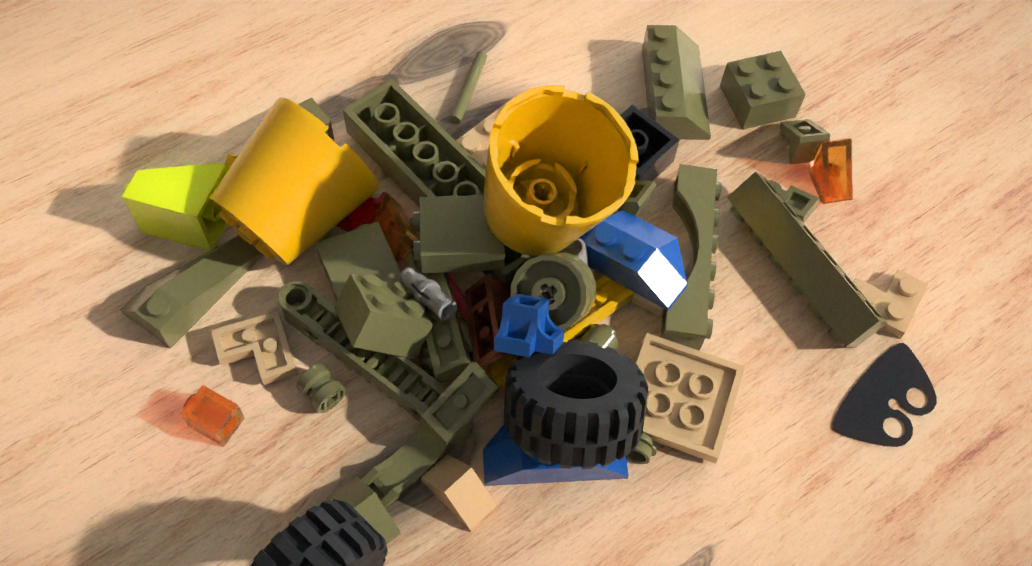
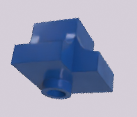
[494,293,564,357]

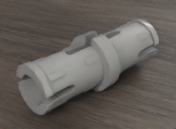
[399,267,457,320]

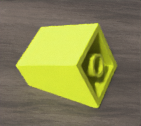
[122,163,228,251]

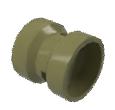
[296,363,346,413]

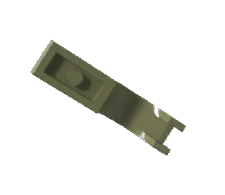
[361,361,501,508]

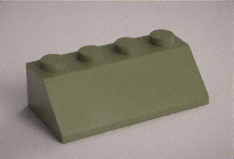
[642,25,711,140]

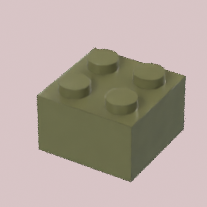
[720,50,806,130]
[334,273,433,359]

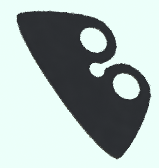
[833,343,937,447]

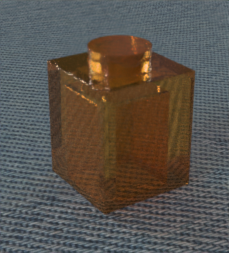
[180,385,245,447]

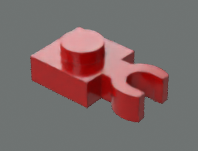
[336,192,388,232]

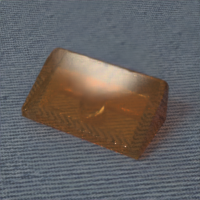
[374,193,420,262]

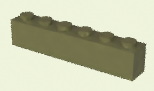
[727,172,887,348]

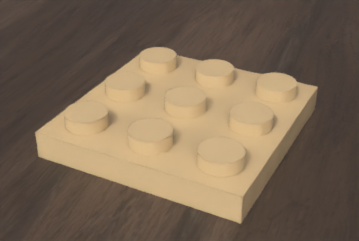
[636,333,745,464]

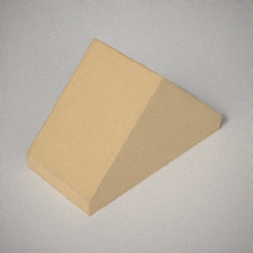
[421,454,497,532]

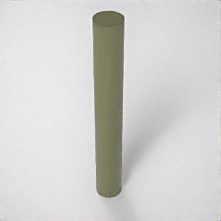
[450,51,487,124]

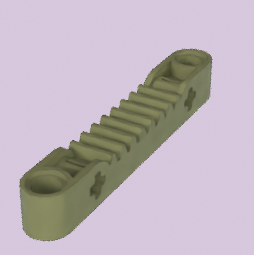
[278,281,473,444]

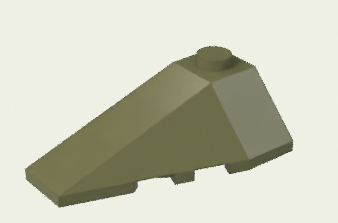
[120,236,263,349]

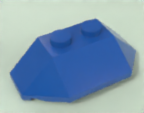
[579,210,687,311]
[483,425,629,486]

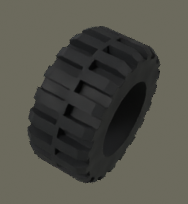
[504,340,648,469]
[250,499,388,566]

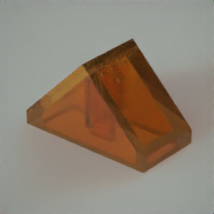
[807,138,853,204]

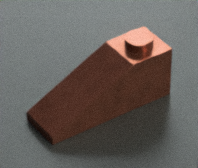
[465,273,511,369]

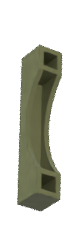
[661,164,721,351]

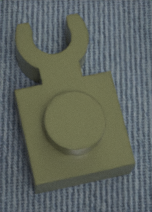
[769,180,819,223]

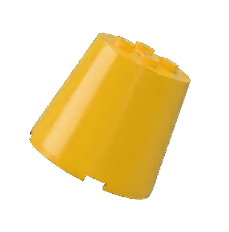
[483,85,639,256]
[209,97,379,266]

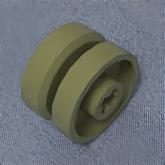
[511,252,596,329]

